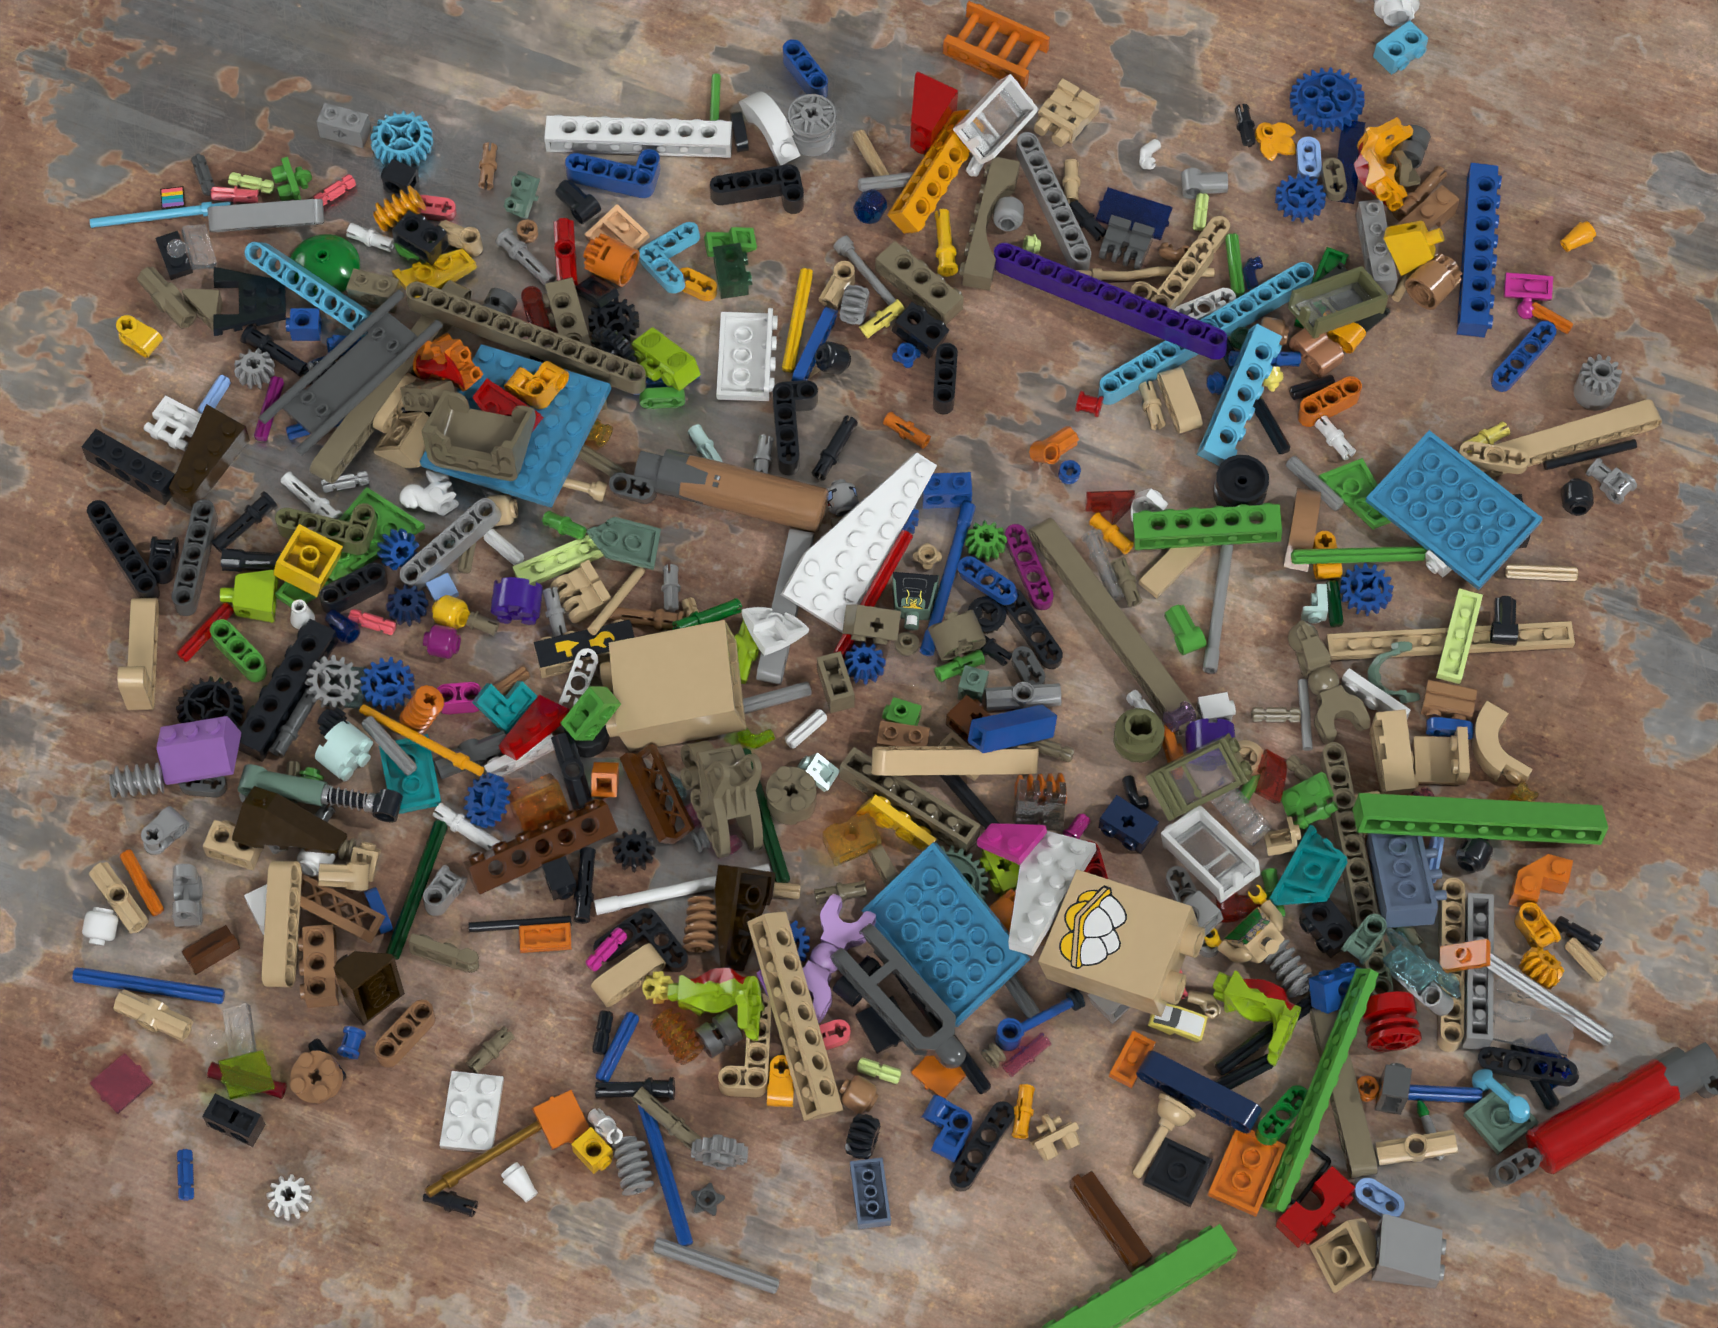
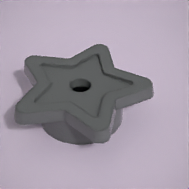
[691,1183,725,1216]

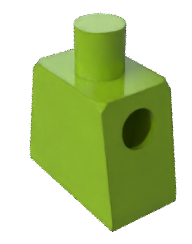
[220,570,279,623]

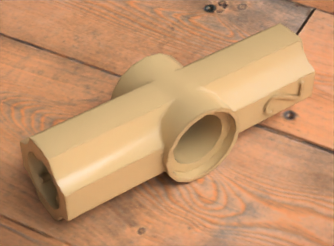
[89,862,149,934]
[113,989,193,1042]
[1376,1130,1458,1166]

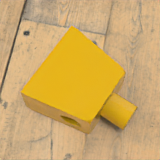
[1383,221,1444,276]

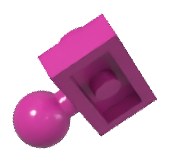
[1503,272,1553,319]

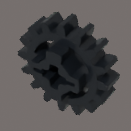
[588,297,640,342]
[591,326,637,371]

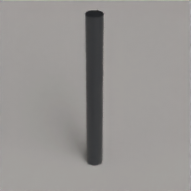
[1543,439,1637,470]
[469,916,572,932]

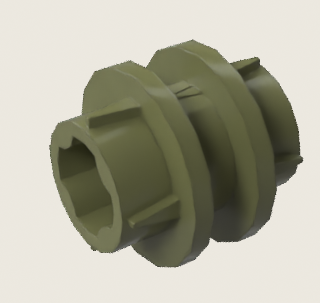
[1113,708,1165,763]

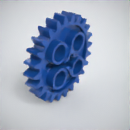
[1290,67,1365,132]

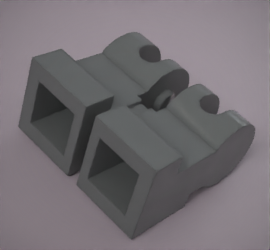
[1099,215,1155,270]

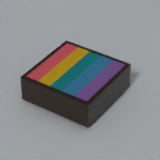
[160,186,186,210]

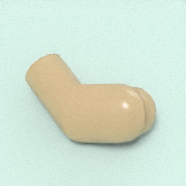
[1187,990,1221,1019]

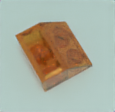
[507,773,569,843]

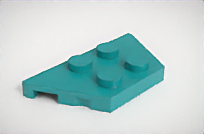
[1269,825,1348,906]

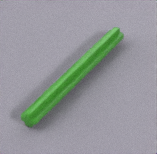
[1291,546,1427,564]

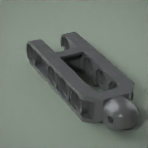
[830,923,966,1069]

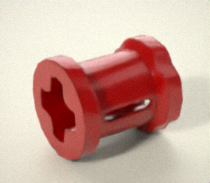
[1075,391,1104,417]

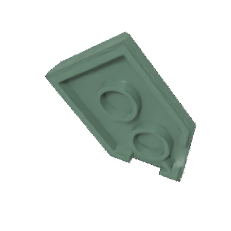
[586,517,661,570]

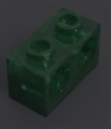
[713,243,752,299]

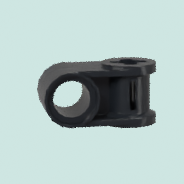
[149,536,179,584]

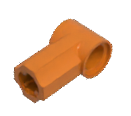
[1029,426,1079,464]

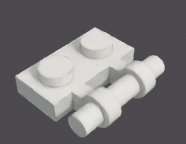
[144,395,202,451]

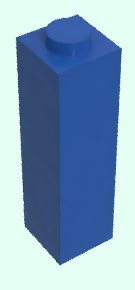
[968,704,1057,753]

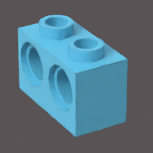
[1373,20,1428,75]

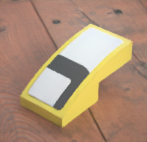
[1148,1003,1208,1042]

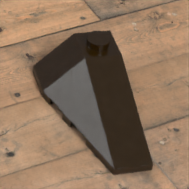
[232,786,347,854]
[715,864,776,971]

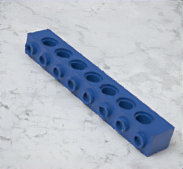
[1457,163,1502,338]

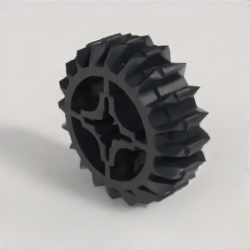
[176,676,245,727]

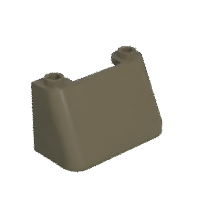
[422,390,536,481]

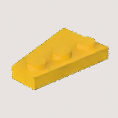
[392,248,477,298]

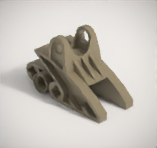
[680,740,763,859]

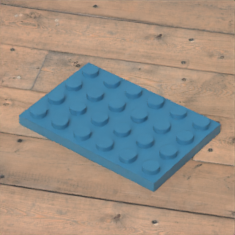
[1366,430,1543,590]
[861,842,1031,1027]

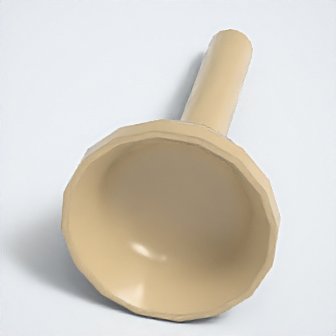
[1132,1093,1196,1178]

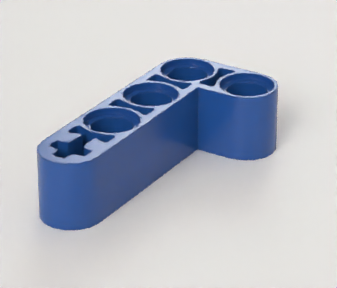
[565,149,660,198]

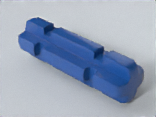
[177,1149,194,1201]

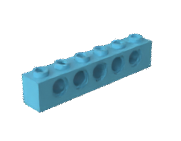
[1196,324,1282,466]

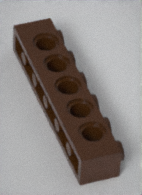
[464,799,618,895]

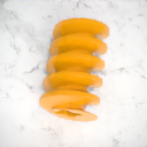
[373,185,426,232]

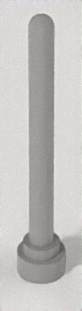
[833,235,911,323]

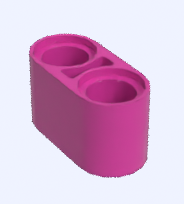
[437,682,481,715]

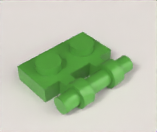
[1279,772,1338,830]

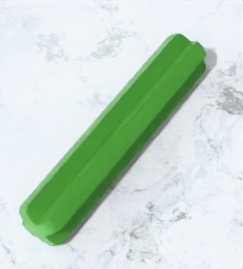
[1225,233,1245,297]

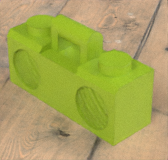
[631,327,701,391]

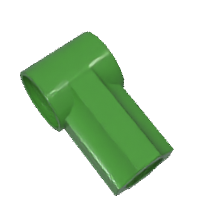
[1164,604,1206,656]

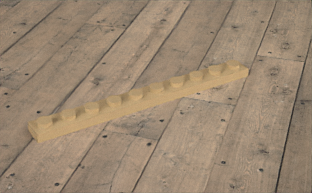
[1326,621,1575,660]

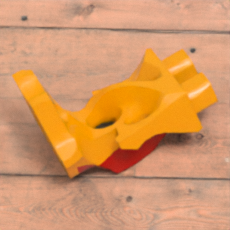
[1354,117,1413,212]

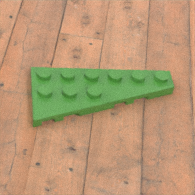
[275,487,425,608]

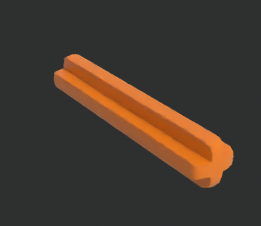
[120,849,164,916]

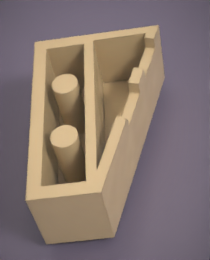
[1369,709,1418,796]

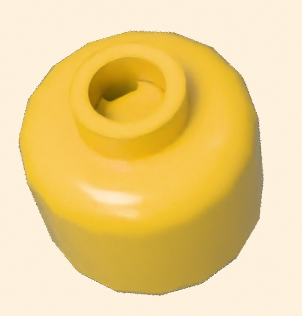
[432,595,470,630]

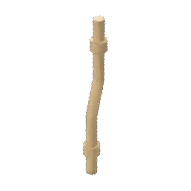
[1076,266,1215,281]

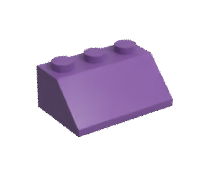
[156,716,241,785]

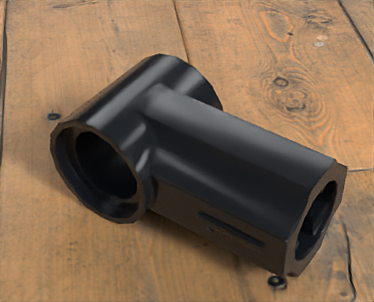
[555,180,601,224]
[1490,596,1519,646]
[832,955,882,1007]

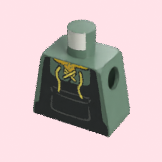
[892,572,939,631]

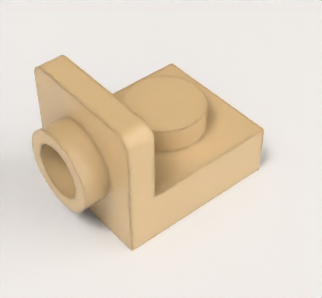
[350,842,381,882]

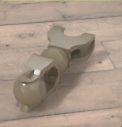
[1288,620,1370,744]

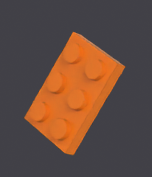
[1207,1129,1286,1217]

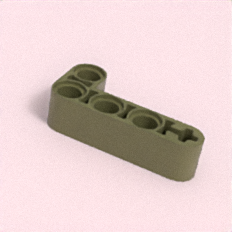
[275,503,377,555]

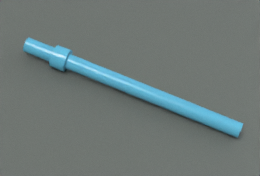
[90,202,231,228]

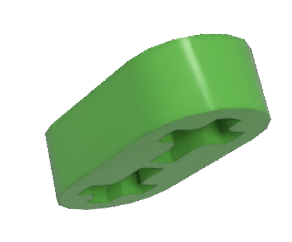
[639,387,685,409]

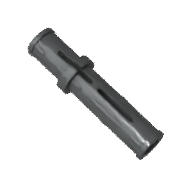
[269,688,317,758]

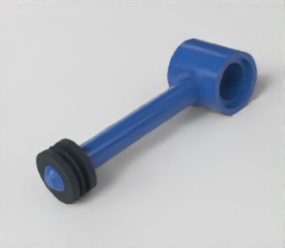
[995,988,1085,1051]

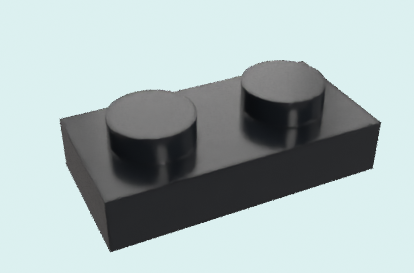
[155,231,193,280]

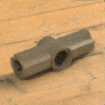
[137,267,197,328]

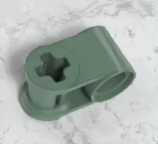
[1341,914,1387,965]

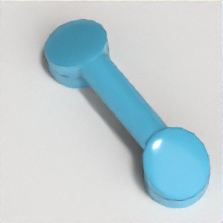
[1472,1069,1530,1123]

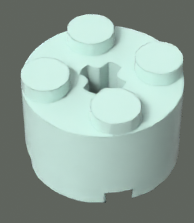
[315,721,373,782]

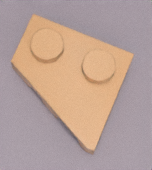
[585,204,650,250]

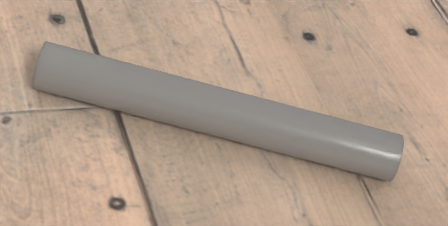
[1298,679,1313,751]

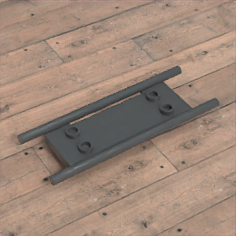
[258,289,443,456]

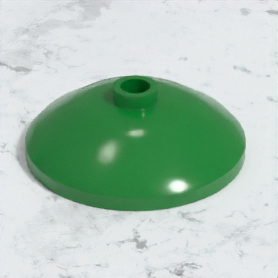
[290,234,360,296]

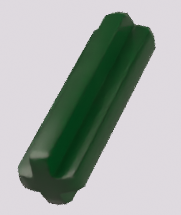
[1326,580,1344,627]

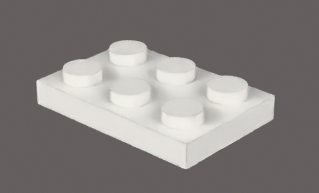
[439,1071,504,1153]

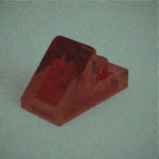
[1085,490,1135,525]

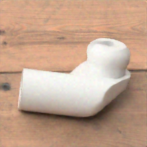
[1139,139,1161,170]

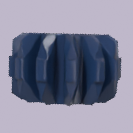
[386,584,429,627]

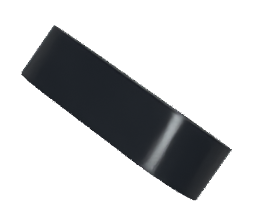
[730,111,749,153]

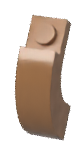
[1284,488,1321,572]

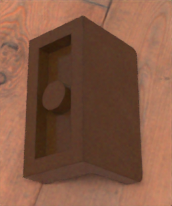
[181,925,240,975]

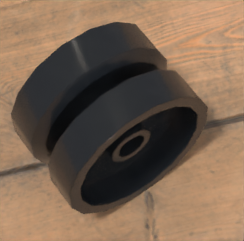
[1213,455,1269,507]

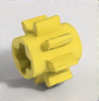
[642,971,673,1004]

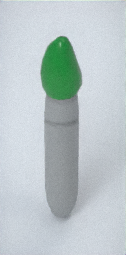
[1417,1100,1444,1160]

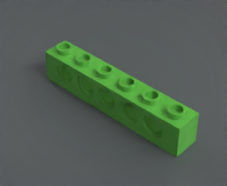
[1133,503,1282,550]

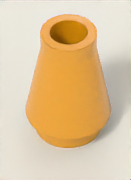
[1560,221,1596,252]

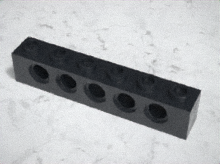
[237,619,338,762]

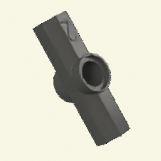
[433,731,506,780]

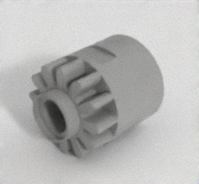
[1573,354,1622,411]

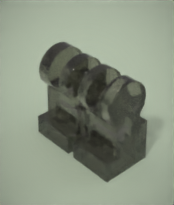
[1012,779,1066,831]

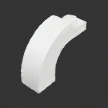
[738,92,800,166]

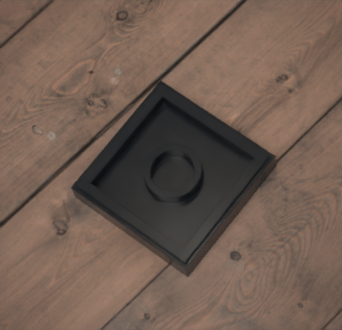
[1143,1137,1213,1208]

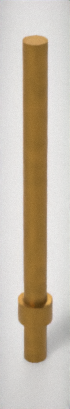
[425,1120,542,1198]

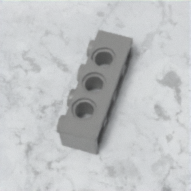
[1356,200,1397,295]

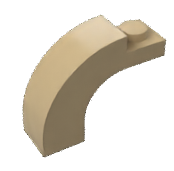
[1472,701,1533,787]

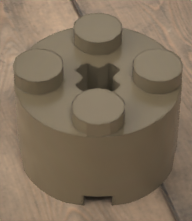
[928,610,986,662]
[766,766,816,825]

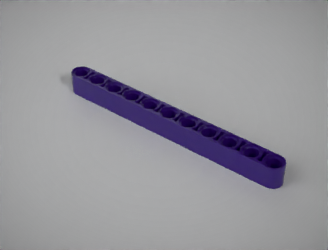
[994,243,1227,360]

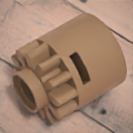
[1405,253,1462,310]

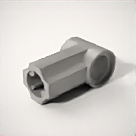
[1181,168,1228,199]

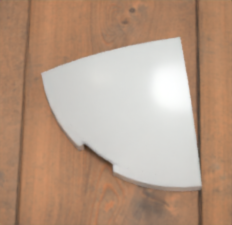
[741,607,809,656]

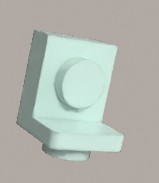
[1301,584,1328,624]
[798,753,840,792]

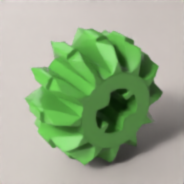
[965,520,1007,562]

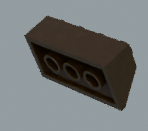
[333,951,405,1025]

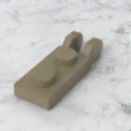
[409,933,479,973]

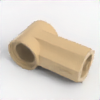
[439,220,483,258]
[819,261,855,310]
[318,862,370,890]

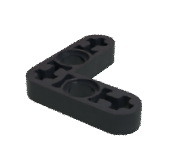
[593,908,688,972]

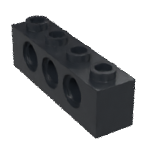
[81,429,175,505]

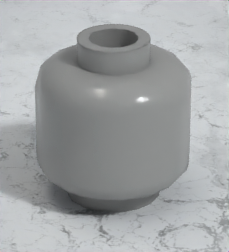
[993,197,1024,231]

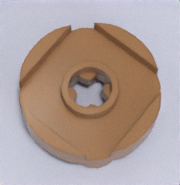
[290,1051,343,1104]

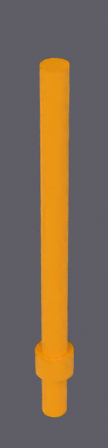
[359,704,484,776]

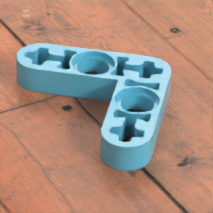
[639,222,700,294]

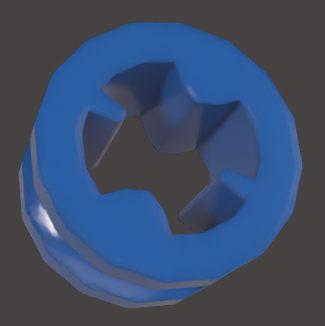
[1058,460,1081,484]

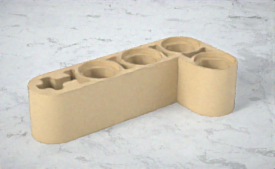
[1131,238,1214,310]
[718,993,772,1097]

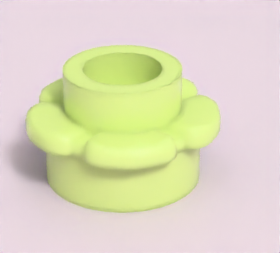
[1022,234,1041,254]

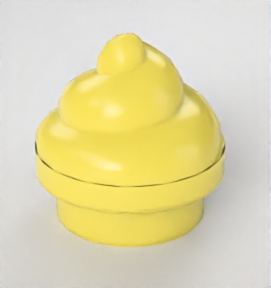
[1263,367,1284,392]

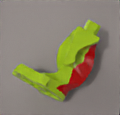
[668,968,765,1041]
[1213,971,1301,1066]

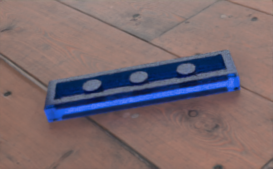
[1331,120,1366,204]

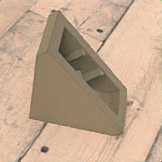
[182,289,222,332]

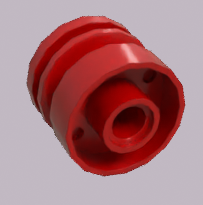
[1362,991,1422,1052]

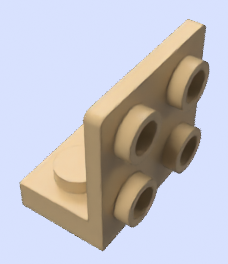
[1413,727,1470,785]

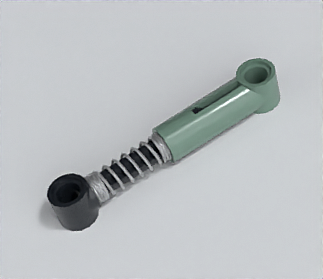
[238,764,403,823]

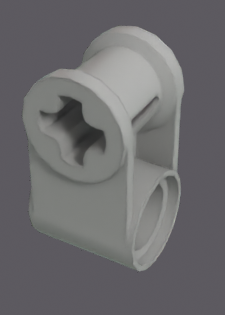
[141,806,190,855]
[423,865,467,916]

